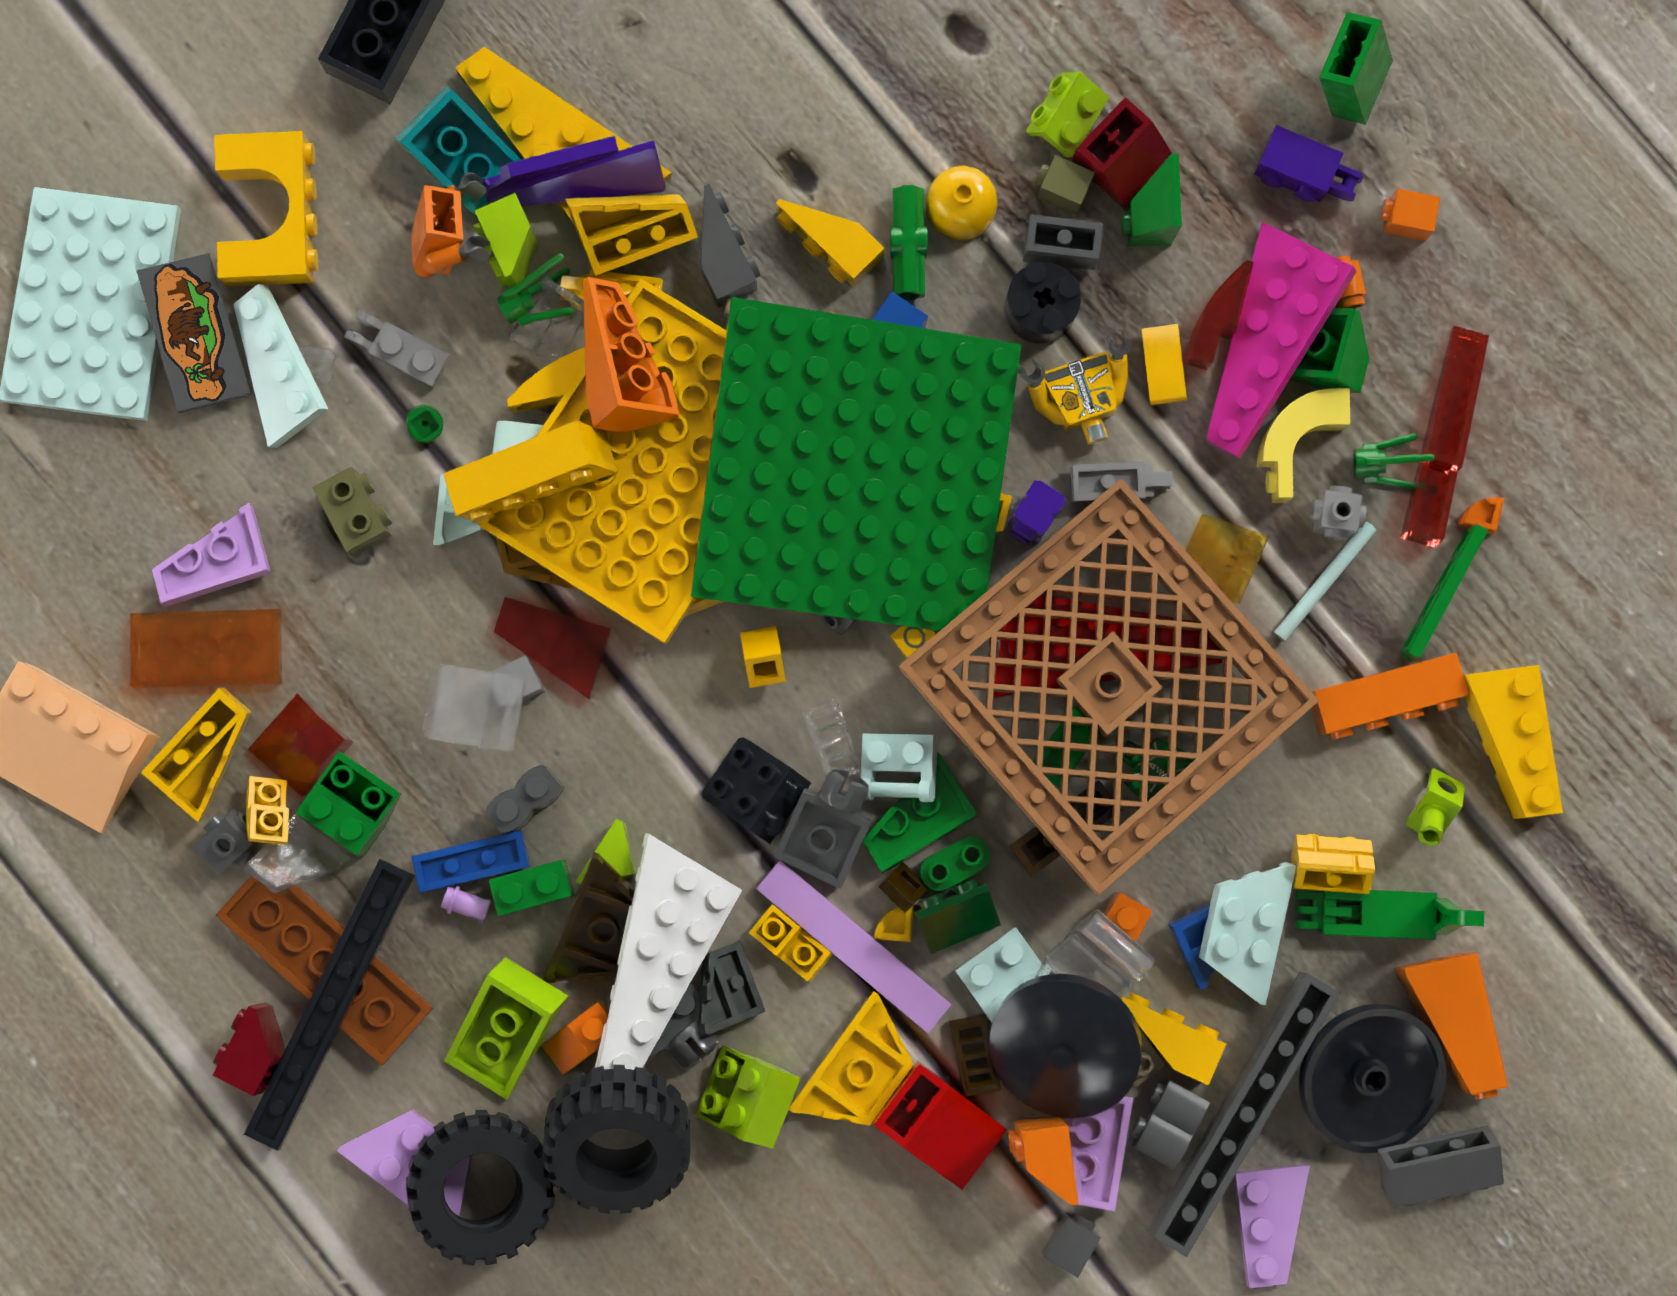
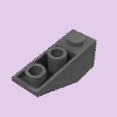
[701,184,761,308]

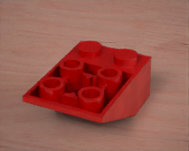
[873,1060,1008,1190]

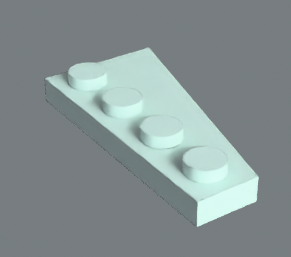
[233,284,328,448]

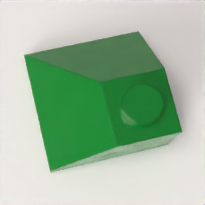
[1121,153,1182,246]
[1290,308,1370,393]

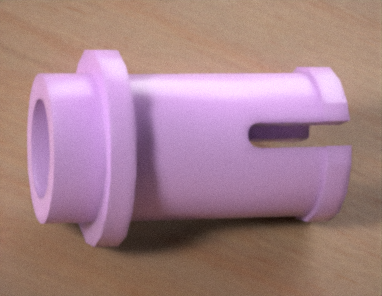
[441,885,491,923]

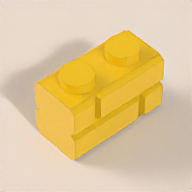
[1291,834,1375,894]

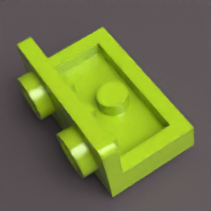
[1026,71,1110,157]

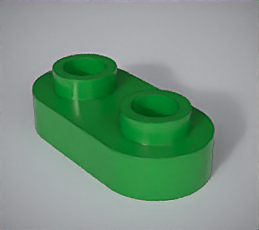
[920,836,991,891]

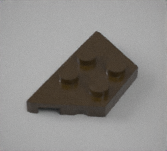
[543,852,635,983]

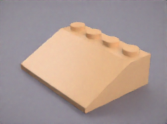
[0,661,160,834]

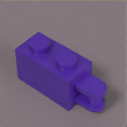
[1254,125,1364,202]

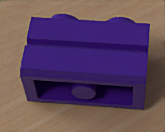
[1008,480,1066,546]

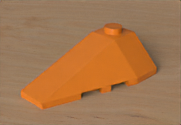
[584,277,680,433]

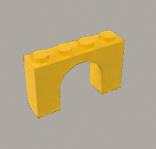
[214,131,319,287]

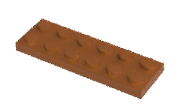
[215,859,434,1066]

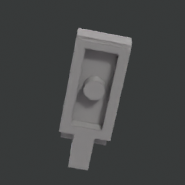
[1070,461,1173,503]

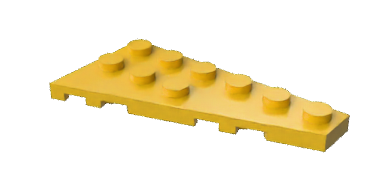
[455,47,672,226]

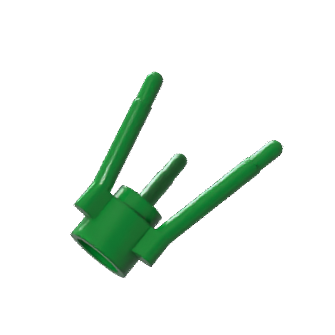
[497,253,574,327]
[1353,433,1438,494]

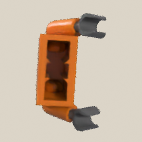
[411,172,491,278]

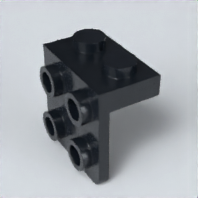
[702,737,811,844]

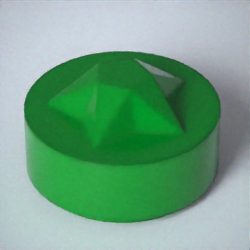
[405,404,443,443]

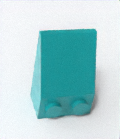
[394,87,521,219]

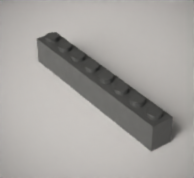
[1148,972,1341,1257]

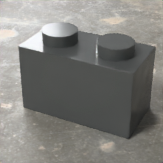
[1023,214,1103,270]

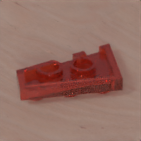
[494,597,611,700]

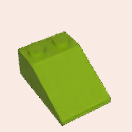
[444,957,568,1100]

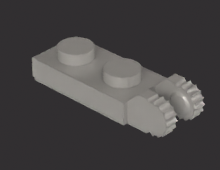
[344,310,451,388]

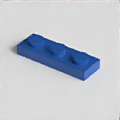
[411,830,531,893]

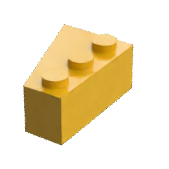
[565,194,698,276]

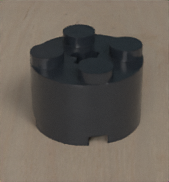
[1004,262,1081,344]

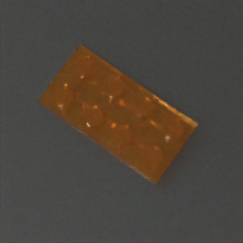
[130,609,282,688]

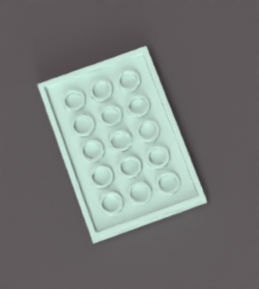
[0,187,181,421]

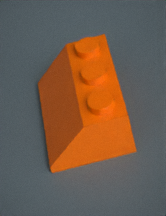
[1007,1115,1079,1205]

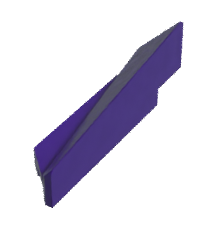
[482,136,666,206]

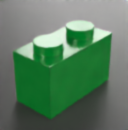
[489,859,576,916]

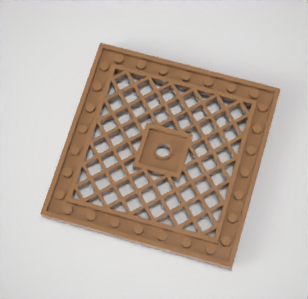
[898,479,1319,896]

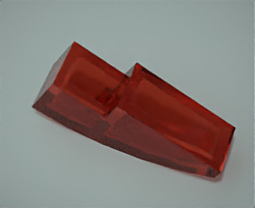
[1182,260,1254,370]

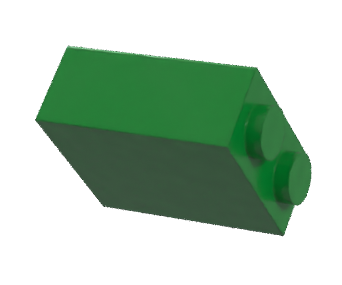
[1319,12,1393,125]

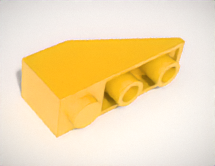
[776,199,885,287]
[1118,992,1226,1086]

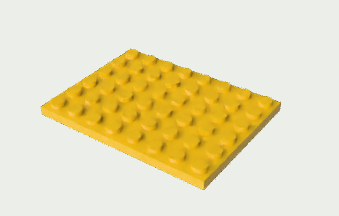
[478,278,727,644]

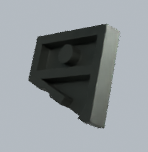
[698,941,765,1037]

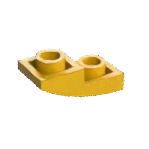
[1142,324,1187,405]
[246,776,289,845]
[749,904,833,983]

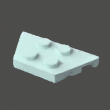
[1199,862,1296,1005]

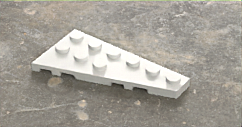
[595,833,742,1070]

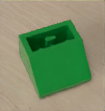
[295,751,402,856]

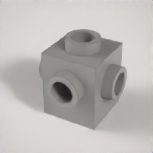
[1310,486,1366,541]

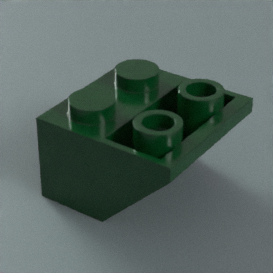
[913,879,1001,954]

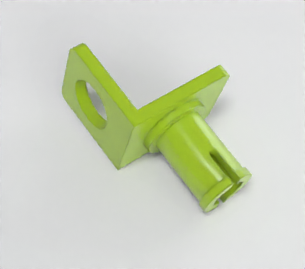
[1406,768,1465,846]

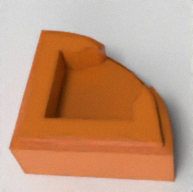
[1457,497,1505,535]

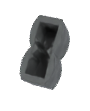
[485,765,565,834]
[1130,1079,1210,1170]

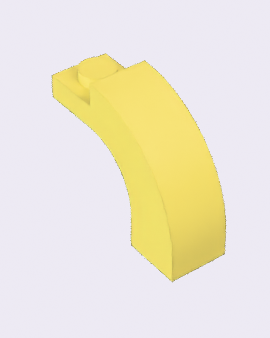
[1257,388,1350,503]

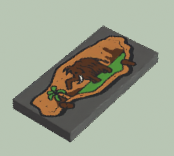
[136,253,251,414]

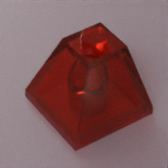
[248,693,353,798]

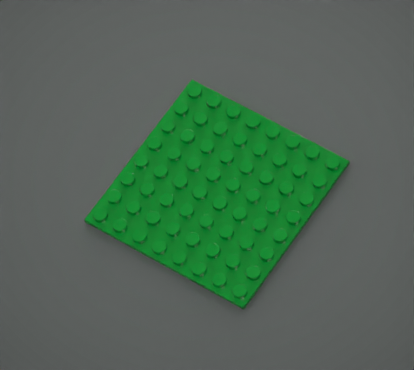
[691,297,1021,631]

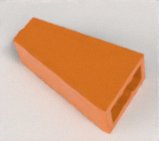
[1396,952,1508,1099]

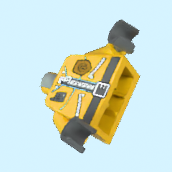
[1018,332,1131,445]

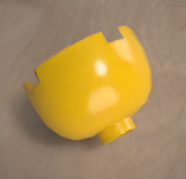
[925,165,998,241]

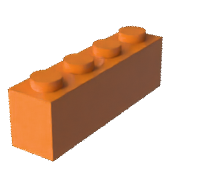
[1311,652,1469,740]

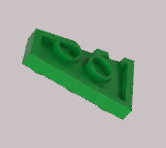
[863,752,978,874]

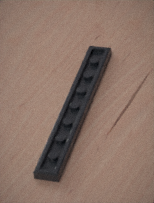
[244,859,415,1151]

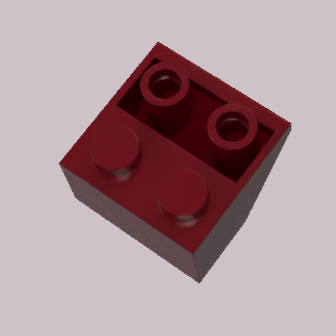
[1072,97,1172,210]
[212,1002,286,1096]

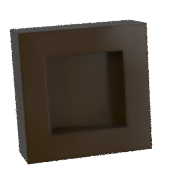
[879,862,928,913]

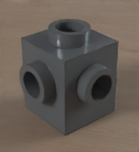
[193,808,256,874]

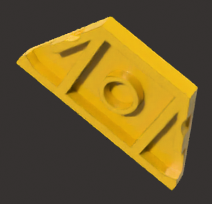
[789,991,914,1126]

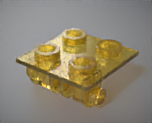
[1186,514,1269,604]

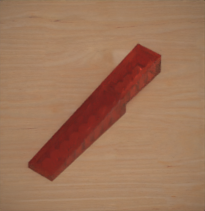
[1400,326,1489,548]

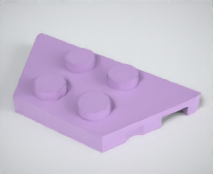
[337,1109,472,1216]

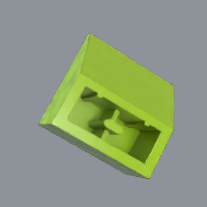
[473,193,539,288]
[695,1045,801,1149]

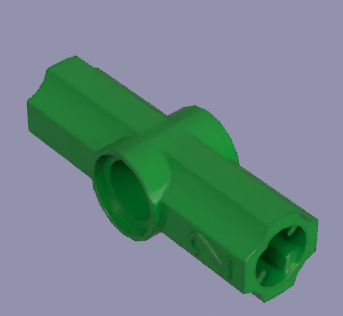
[890,185,928,300]

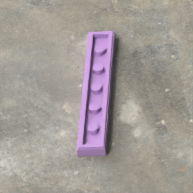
[756,860,952,1033]

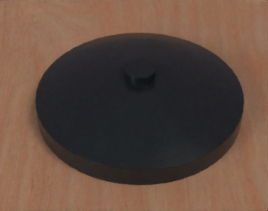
[989,974,1142,1118]
[1299,1004,1447,1153]

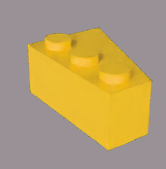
[141,687,252,822]

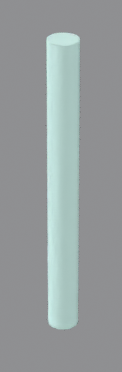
[1273,521,1376,642]

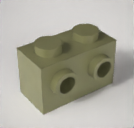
[312,466,393,557]

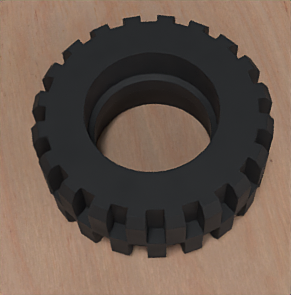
[543,1064,690,1214]
[406,1110,555,1266]

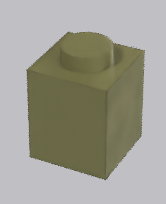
[1035,155,1095,215]

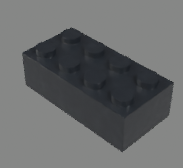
[318,0,445,105]

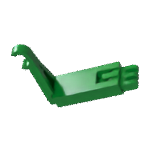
[1295,890,1485,940]

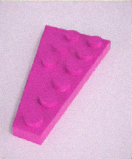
[1206,222,1357,460]

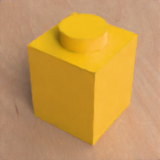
[740,626,786,688]

